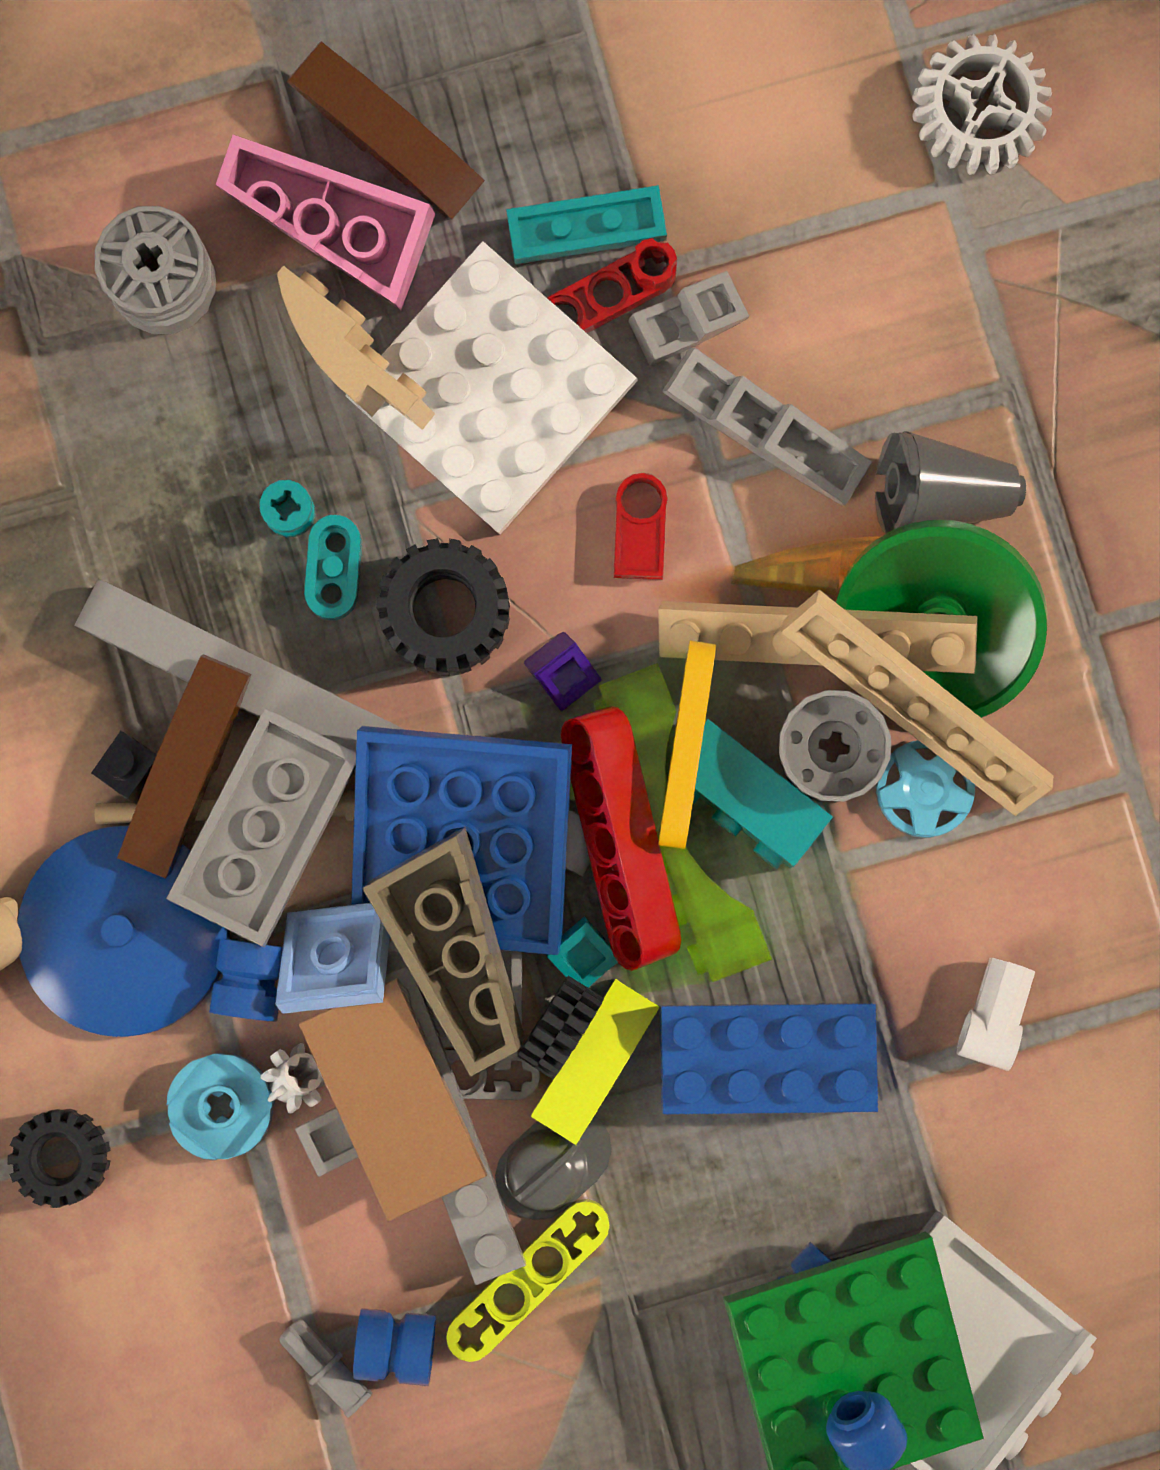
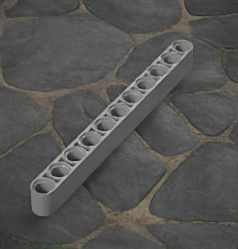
[74,579,590,877]

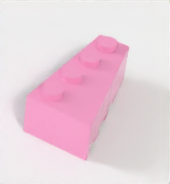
[216,135,435,311]

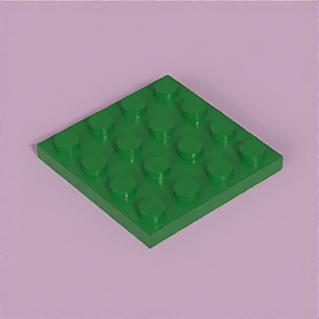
[723,1231,984,1470]

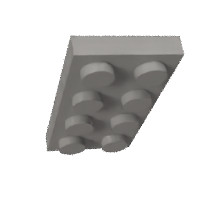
[166,708,356,948]

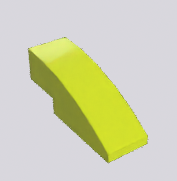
[531,979,660,1145]

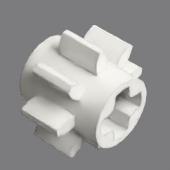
[260,1043,326,1113]

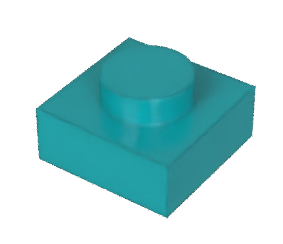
[546,916,618,988]

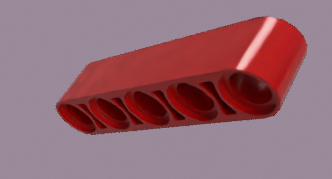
[561,706,681,971]

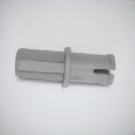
[279,1319,373,1418]

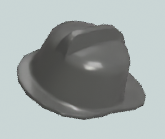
[495,1115,612,1220]

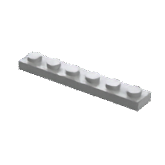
[385,966,526,1285]

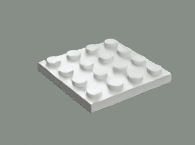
[346,241,638,534]

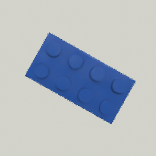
[660,1003,878,1114]

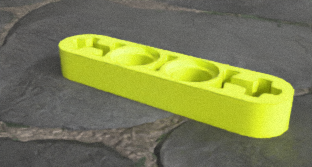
[446,1199,610,1362]

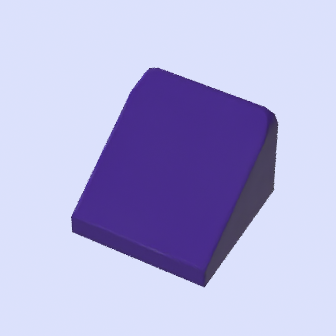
[524,632,602,712]

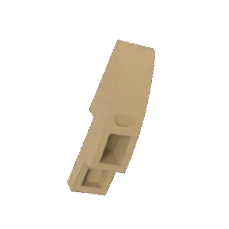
[277,266,435,430]

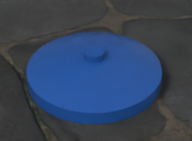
[17,826,230,1037]

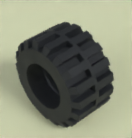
[376,538,510,676]

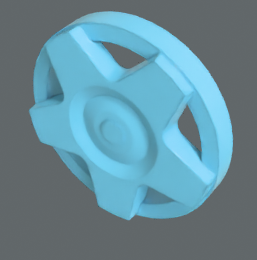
[876,740,975,838]

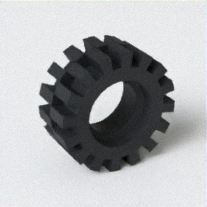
[517,975,604,1079]
[7,1109,111,1208]

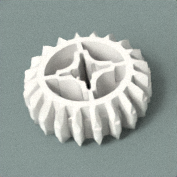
[912,34,1052,175]

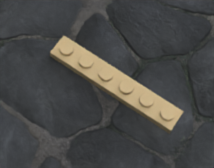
[781,590,1054,816]
[658,601,977,673]

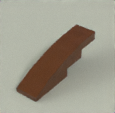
[287,41,485,220]
[117,654,252,879]

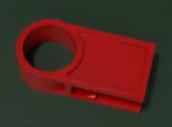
[614,473,668,580]

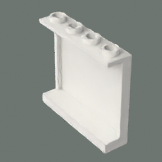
[911,1210,1097,1470]

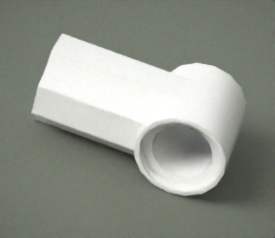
[957,958,1035,1071]

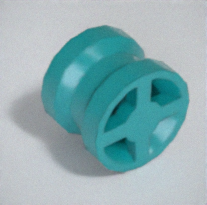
[260,480,315,537]

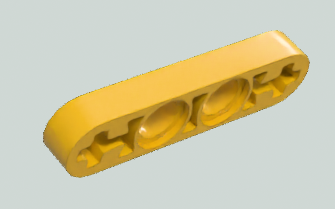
[658,640,716,849]

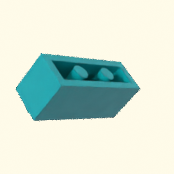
[667,719,833,869]

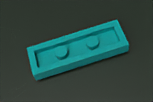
[506,185,667,264]

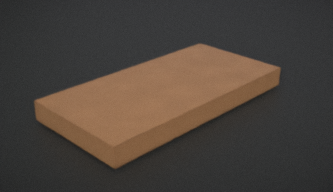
[299,978,487,1222]

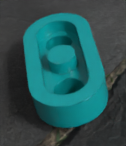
[304,515,362,621]

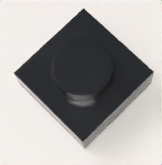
[91,730,157,805]

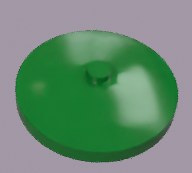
[836,520,1048,718]

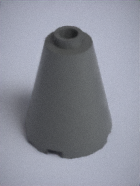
[875,431,1026,534]

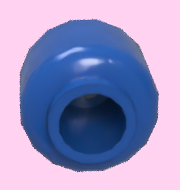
[826,1391,908,1470]

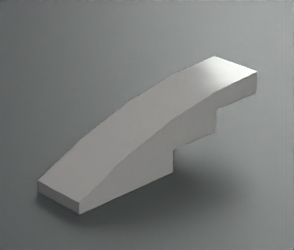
[662,348,872,505]

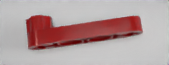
[547,238,677,333]

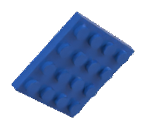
[351,726,572,955]

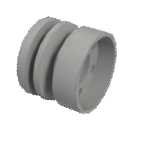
[95,206,216,334]
[779,690,891,802]

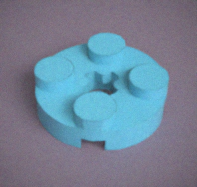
[167,1053,275,1160]

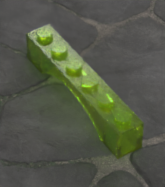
[592,663,772,982]

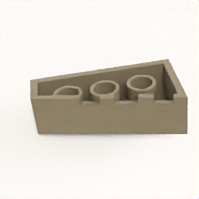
[362,827,525,1076]

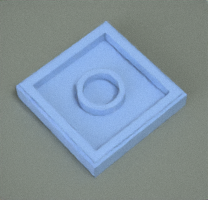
[275,903,390,1014]

